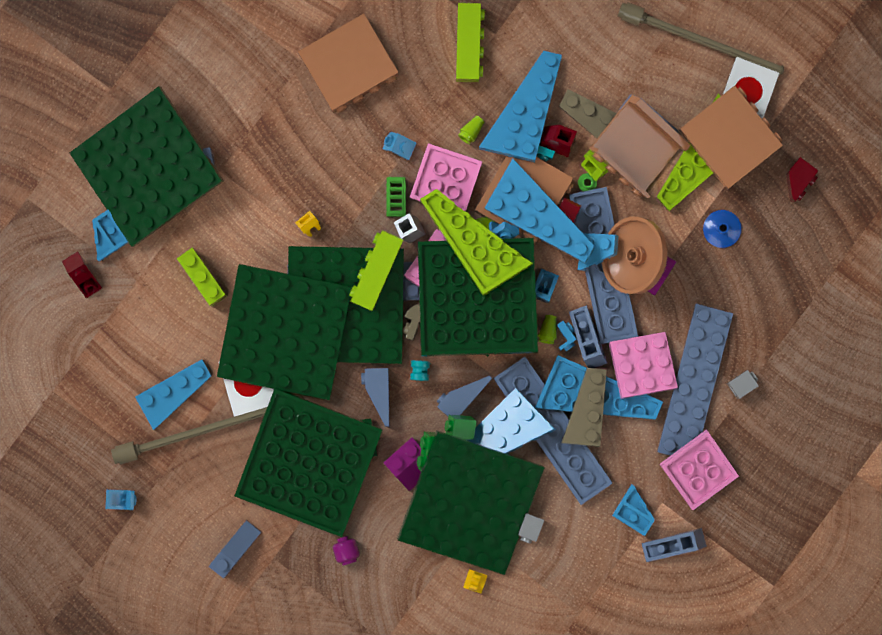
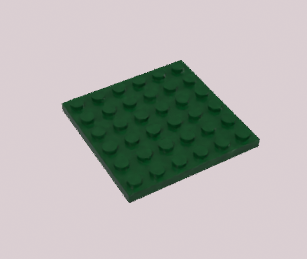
[70,86,224,247]
[418,238,538,357]
[288,246,404,364]
[217,264,352,400]
[234,388,383,537]
[397,430,545,575]

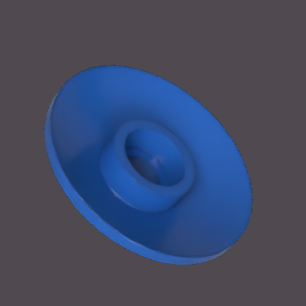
[703,210,741,248]

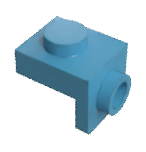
[383,132,416,160]
[489,221,519,239]
[557,321,576,351]
[105,489,137,510]

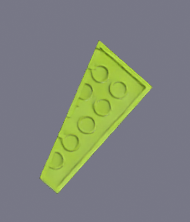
[656,94,721,211]
[420,189,532,296]

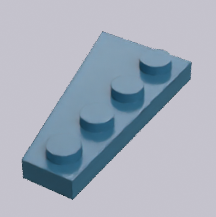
[135,359,212,430]

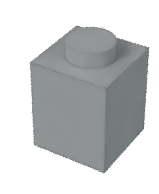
[394,213,425,243]
[727,370,759,399]
[518,513,544,544]

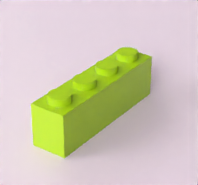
[456,3,485,82]
[349,230,404,311]

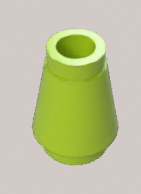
[458,116,485,144]
[538,315,557,344]

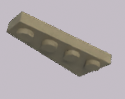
[559,89,617,138]
[561,368,607,447]

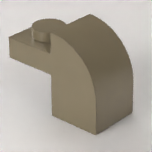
[403,304,420,341]

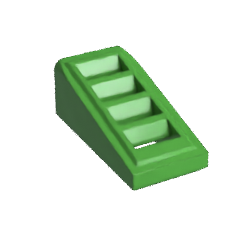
[386,177,406,217]

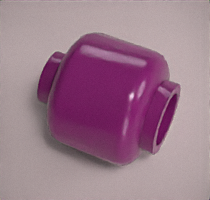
[332,536,360,566]

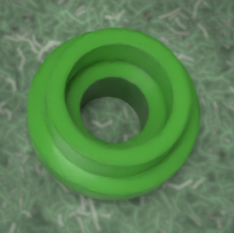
[578,173,597,192]

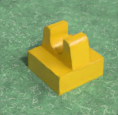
[295,211,321,237]
[463,569,488,593]

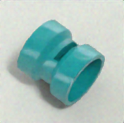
[410,360,430,381]

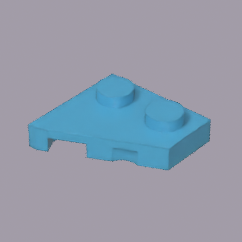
[92,210,128,262]
[578,233,619,271]
[612,484,655,536]

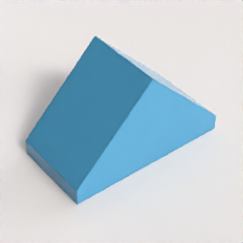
[535,269,559,303]

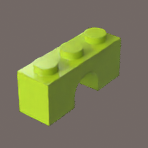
[177,247,227,307]

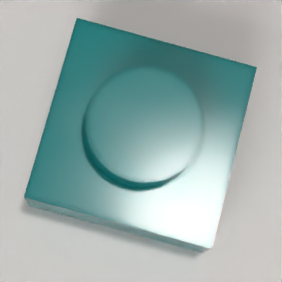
[537,145,555,162]

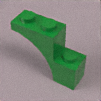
[417,414,477,471]

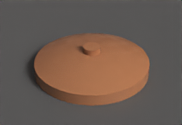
[602,216,667,294]

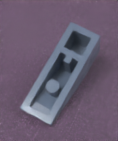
[569,305,607,368]
[361,368,389,426]
[437,376,492,416]
[208,520,261,579]
[642,528,707,562]

